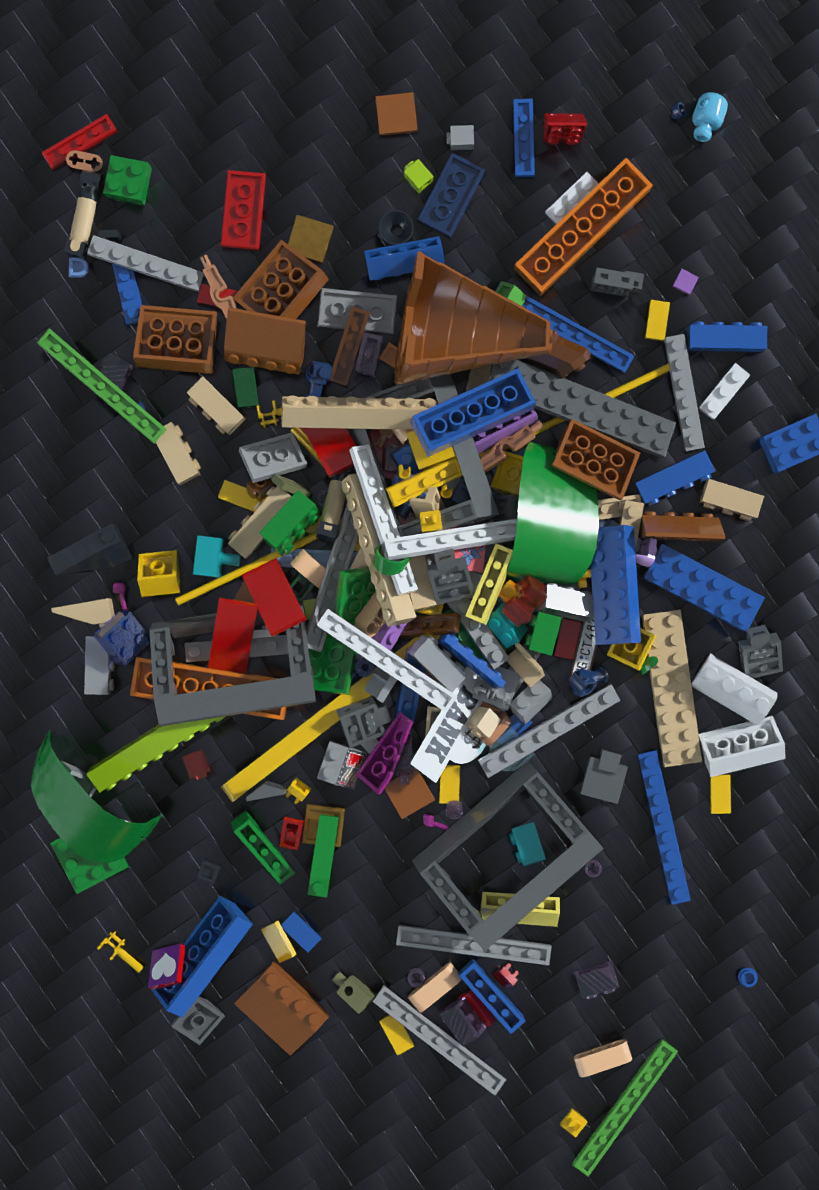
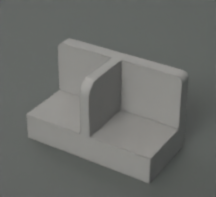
[364,667,397,703]

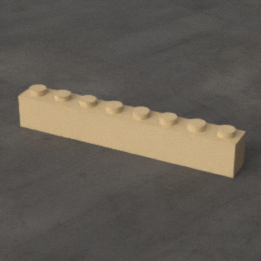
[281,396,438,430]
[341,474,416,627]

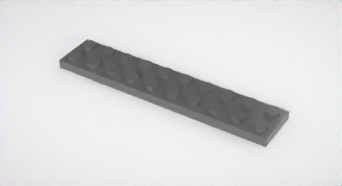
[488,359,676,459]

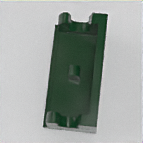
[231,367,259,410]

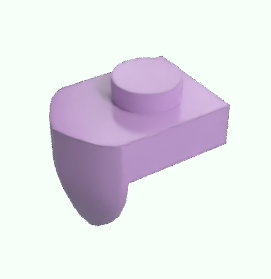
[636,538,657,567]

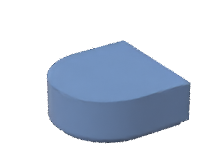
[69,257,89,278]

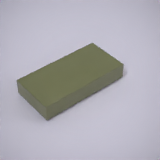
[271,474,311,498]

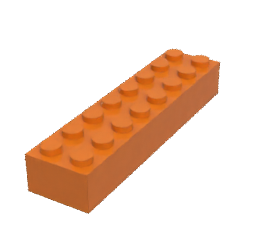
[514,158,653,296]
[130,657,287,720]

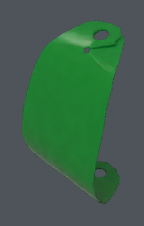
[507,442,598,586]
[31,731,162,863]

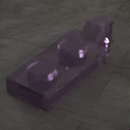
[395,731,414,785]

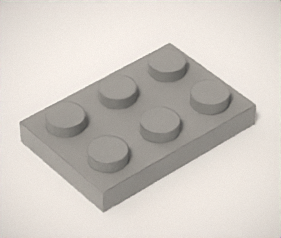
[239,433,307,483]

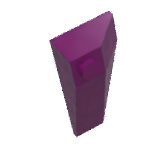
[356,712,413,795]

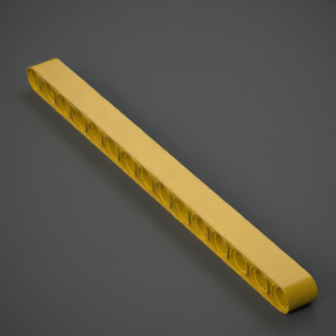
[221,635,441,802]

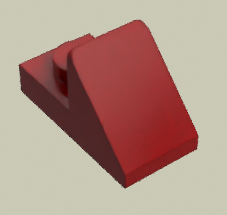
[279,817,304,851]

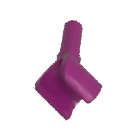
[113,583,127,609]
[423,814,449,831]

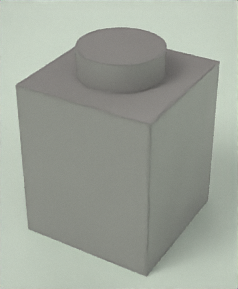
[447,125,474,150]

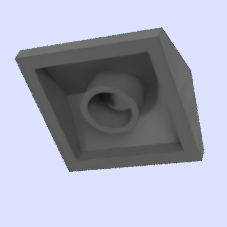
[246,781,288,801]
[171,997,225,1045]

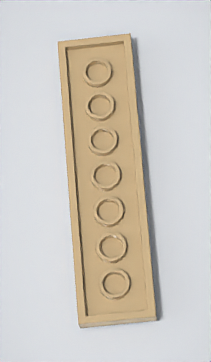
[642,610,702,767]

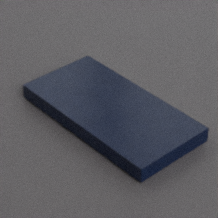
[417,153,486,239]

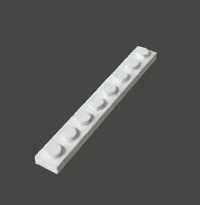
[349,444,418,595]
[384,519,517,560]
[317,609,457,713]

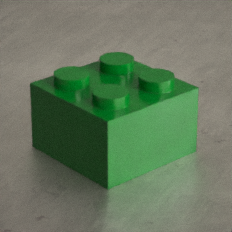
[103,155,152,206]
[524,612,562,656]

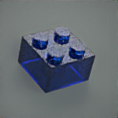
[93,610,150,666]

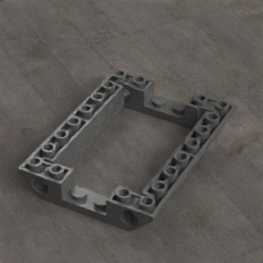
[348,374,499,537]
[150,600,316,726]
[412,761,604,951]

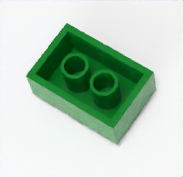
[259,490,320,557]

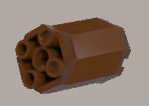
[525,330,591,379]

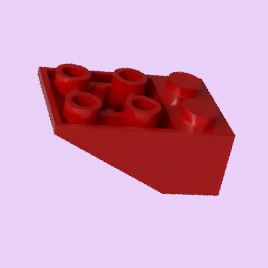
[543,113,587,145]

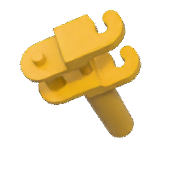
[256,400,282,428]
[97,931,143,973]

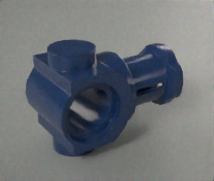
[305,361,333,397]
[569,666,609,697]

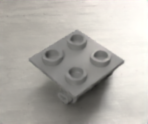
[472,662,521,711]

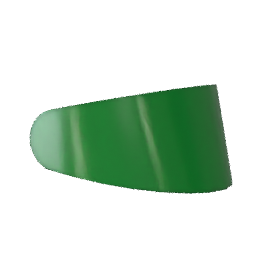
[373,544,410,576]
[640,656,658,675]

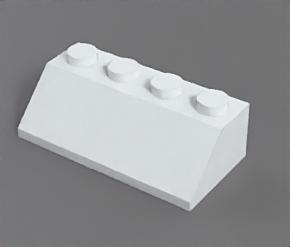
[691,654,778,725]
[698,716,785,777]

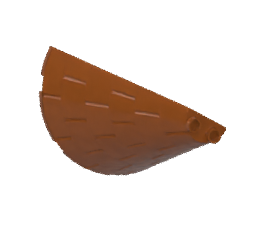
[394,251,553,385]

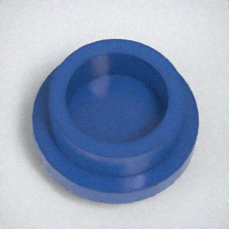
[738,967,758,987]

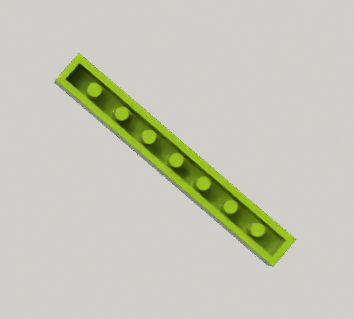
[86,716,225,793]

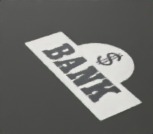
[410,667,486,783]

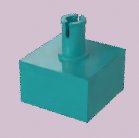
[193,536,241,578]

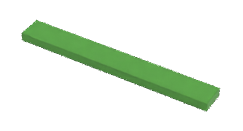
[37,328,167,444]
[572,1039,678,1176]

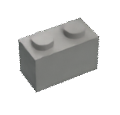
[510,680,552,724]

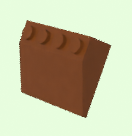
[233,240,329,319]
[133,305,217,374]
[224,307,306,375]
[552,419,640,501]
[638,512,725,542]
[234,960,330,1056]

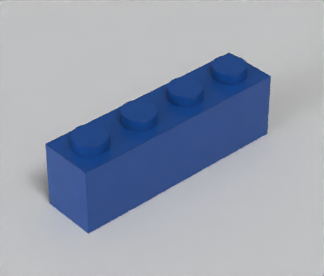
[364,236,445,280]
[687,321,767,352]
[633,451,715,506]
[459,959,525,1034]

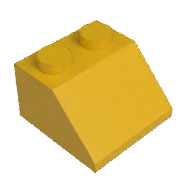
[137,550,180,597]
[607,628,656,671]

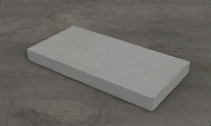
[317,288,397,334]

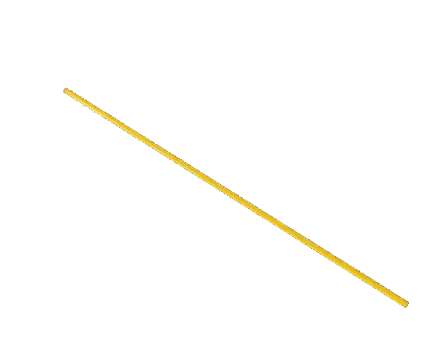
[175,364,670,605]

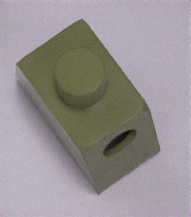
[332,972,377,1014]

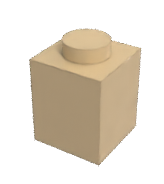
[466,707,501,738]

